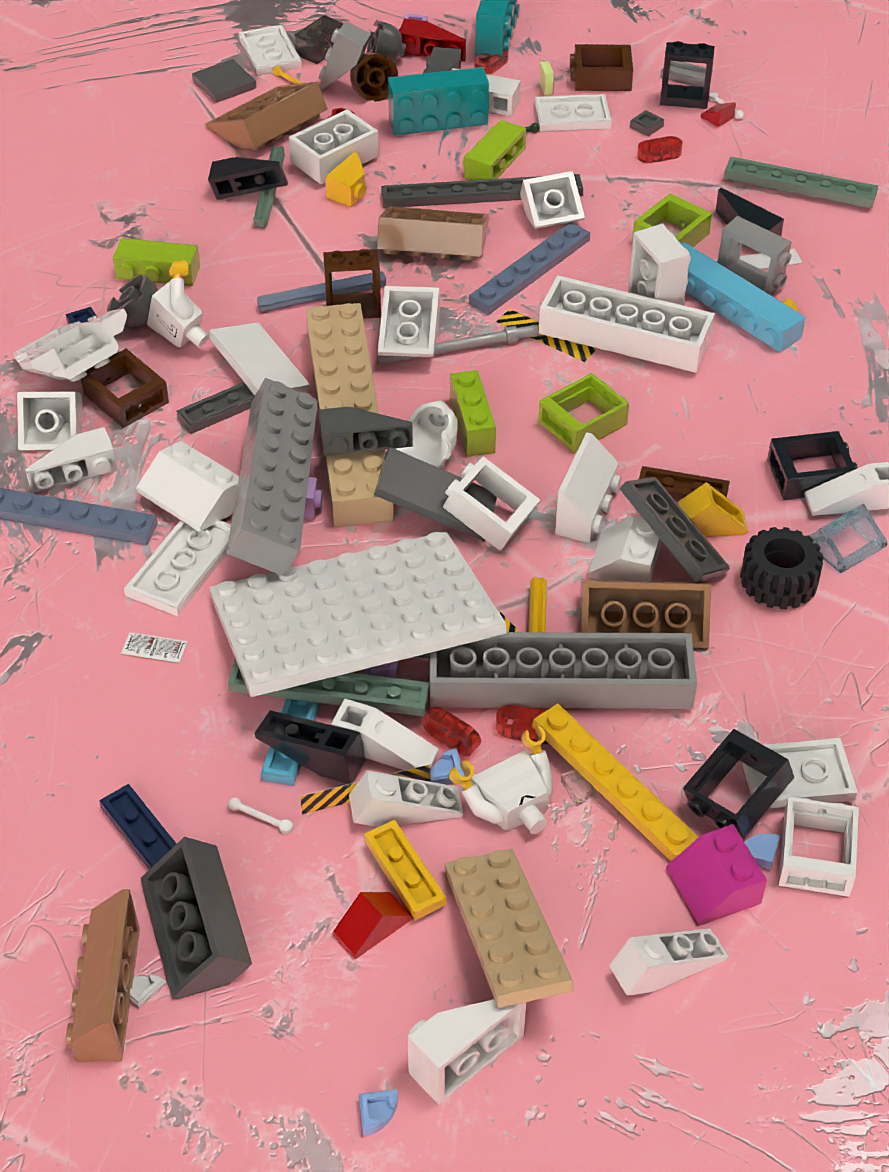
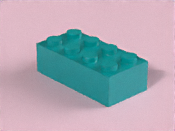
[475,0,520,60]
[388,67,489,135]

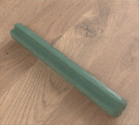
[253,145,285,228]

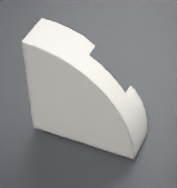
[124,974,167,1009]

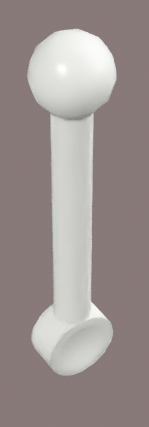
[709,92,744,119]
[228,797,293,835]

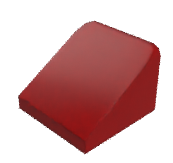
[700,102,736,127]

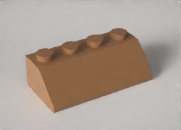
[580,579,711,648]
[66,889,140,1061]

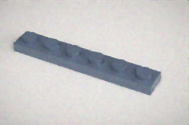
[469,222,590,315]
[0,488,158,545]

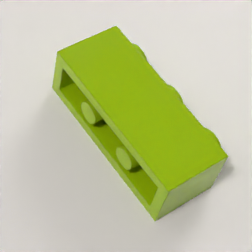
[463,120,526,180]
[112,238,200,286]
[450,370,496,457]

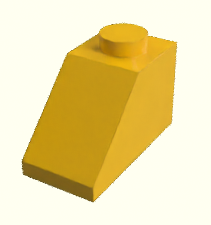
[325,152,367,207]
[678,483,749,537]

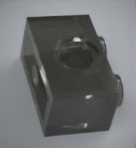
[294,15,343,64]

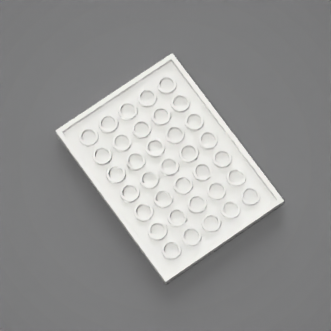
[209,531,507,697]

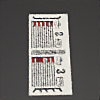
[121,632,188,663]

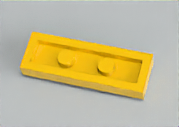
[364,820,446,920]

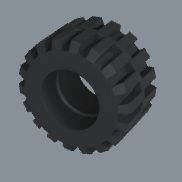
[740,527,824,609]

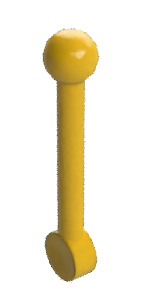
[272,66,307,84]

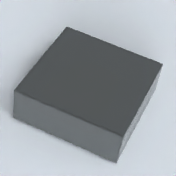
[630,110,664,137]

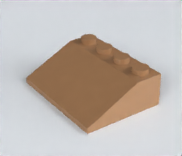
[205,82,328,151]
[377,206,489,260]

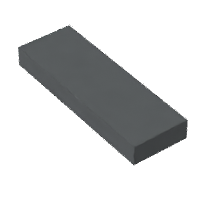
[176,382,255,434]

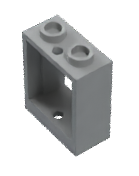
[717,216,792,295]

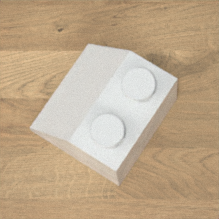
[520,171,585,229]
[17,392,82,450]
[587,516,662,581]

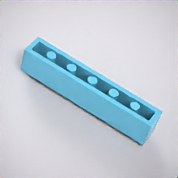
[681,242,806,353]

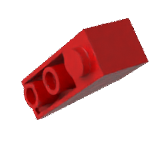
[399,18,466,62]

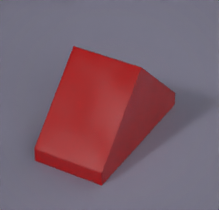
[333,892,412,960]

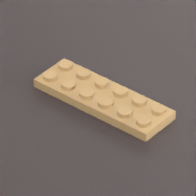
[445,849,573,1008]

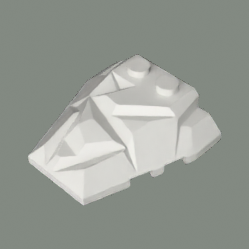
[12,309,127,382]

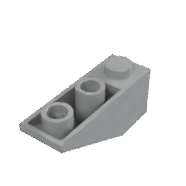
[318,21,371,91]

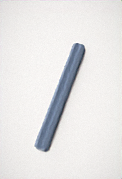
[257,271,386,312]

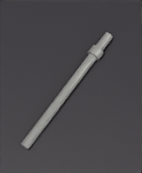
[377,325,539,365]

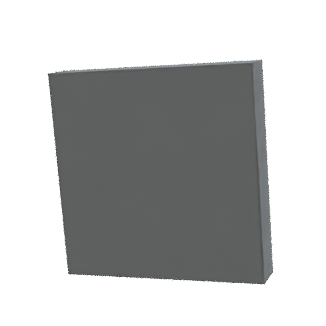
[192,59,256,102]

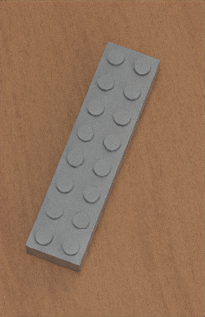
[227,378,318,576]
[430,632,697,709]

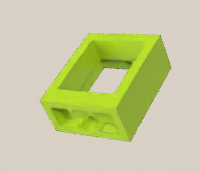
[632,193,712,247]
[538,373,629,453]

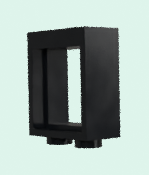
[660,41,715,109]
[767,431,858,500]
[683,729,795,838]

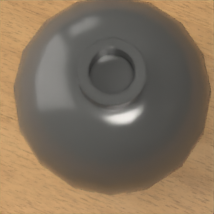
[366,20,406,64]
[107,274,158,329]

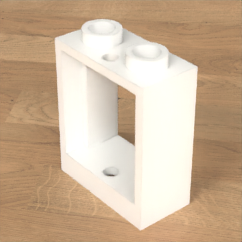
[443,456,540,551]
[778,797,859,897]

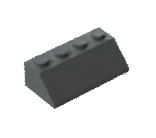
[141,836,252,999]

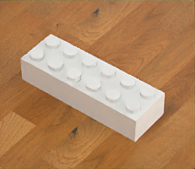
[539,275,715,373]

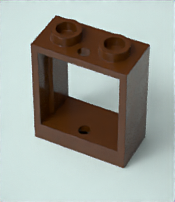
[570,44,633,91]
[323,249,381,319]
[81,348,169,428]

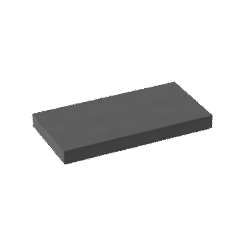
[374,447,497,542]
[619,477,730,583]

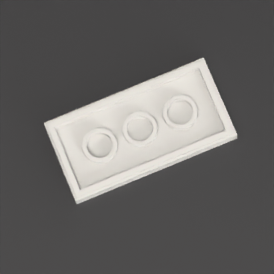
[209,322,310,395]
[124,520,231,616]

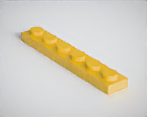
[532,703,699,861]

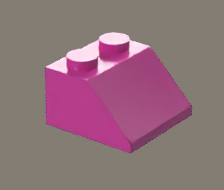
[666,824,767,926]

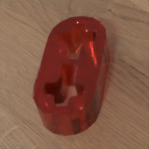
[474,51,509,75]
[637,136,683,163]
[496,705,549,744]
[422,706,482,757]

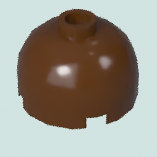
[350,52,398,102]

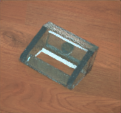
[809,503,888,573]

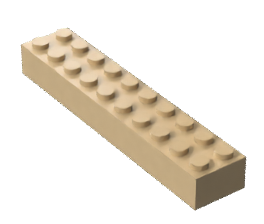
[306,303,394,527]

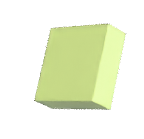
[539,61,554,95]

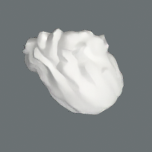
[394,400,458,469]

